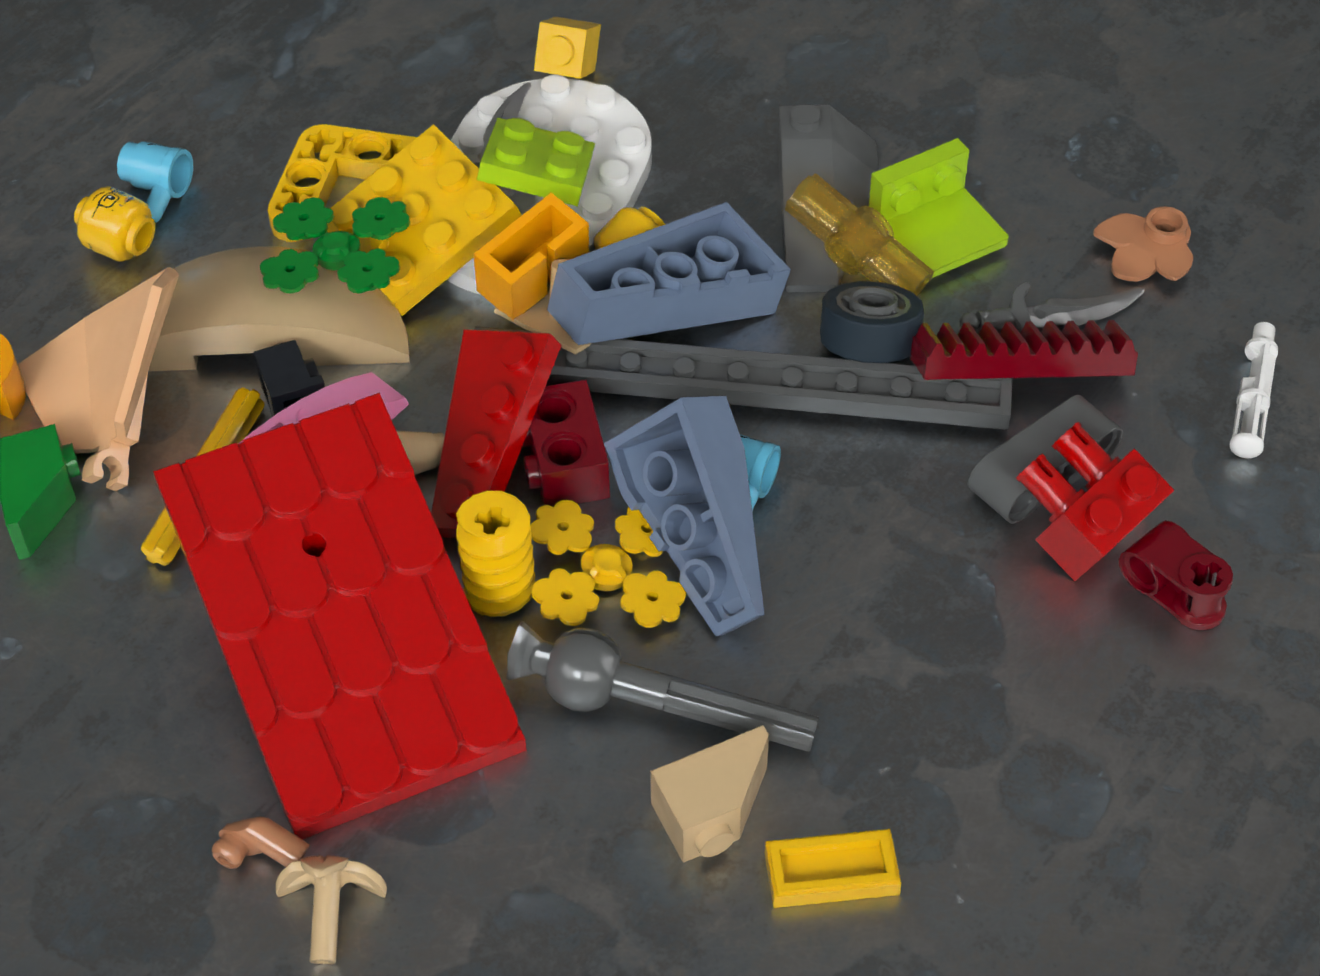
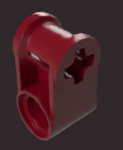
[1118,520,1233,631]

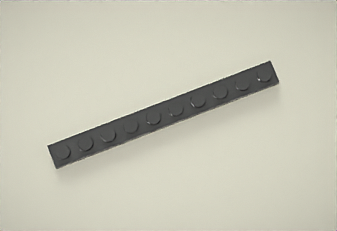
[474,326,1012,430]

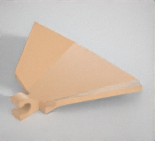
[18,267,179,491]

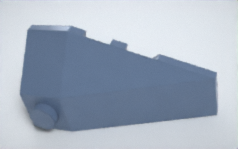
[604,396,765,636]

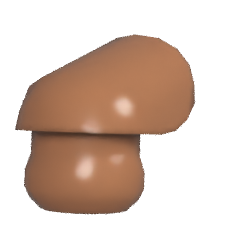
[212,816,310,868]

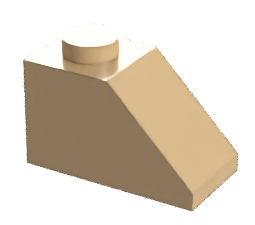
[650,725,769,863]

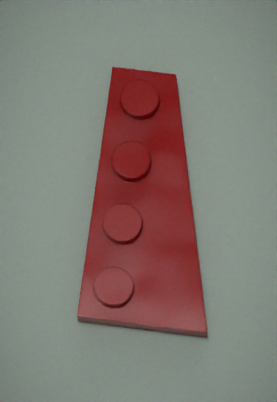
[431,329,561,539]

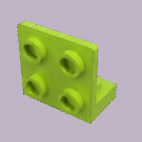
[868,138,1009,280]

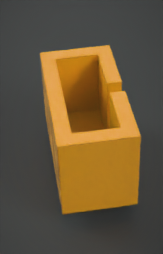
[474,192,589,321]

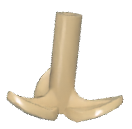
[276,855,387,964]

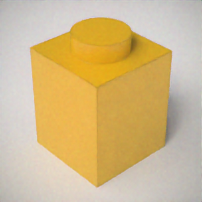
[534,16,601,79]

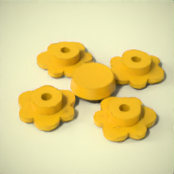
[530,500,686,628]

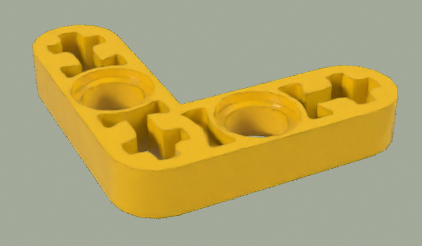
[267,124,417,242]

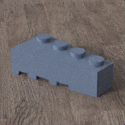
[547,202,791,345]

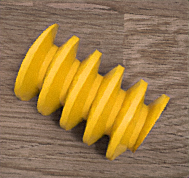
[456,491,536,617]

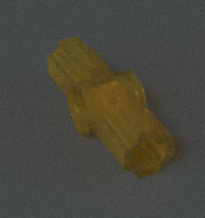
[785,173,934,297]

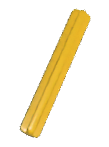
[141,387,265,566]

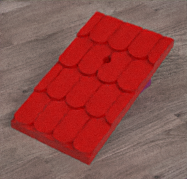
[153,393,527,840]

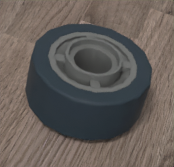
[820,281,924,363]

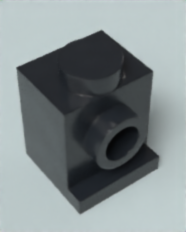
[253,340,325,417]

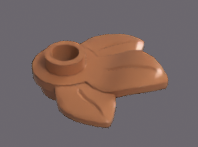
[1093,206,1193,281]

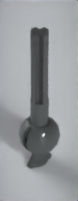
[507,621,819,752]

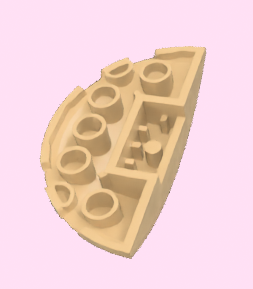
[148,247,410,371]

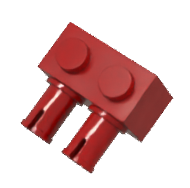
[1016,421,1174,582]

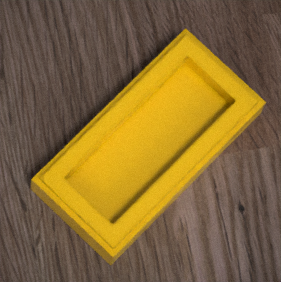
[765,829,901,908]

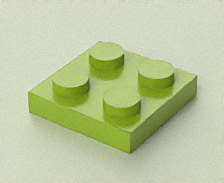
[477,117,595,206]

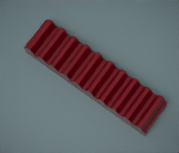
[911,320,1138,380]

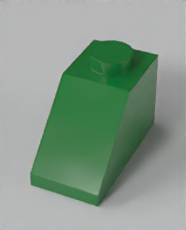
[0,424,81,560]

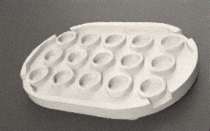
[447,74,652,295]

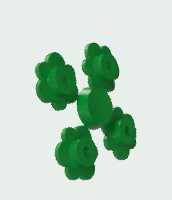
[260,197,410,294]

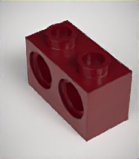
[522,379,610,508]

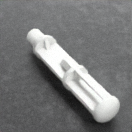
[1230,322,1278,459]

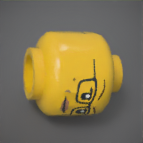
[74,186,156,262]

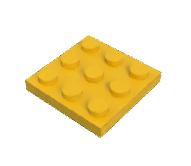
[326,124,522,316]

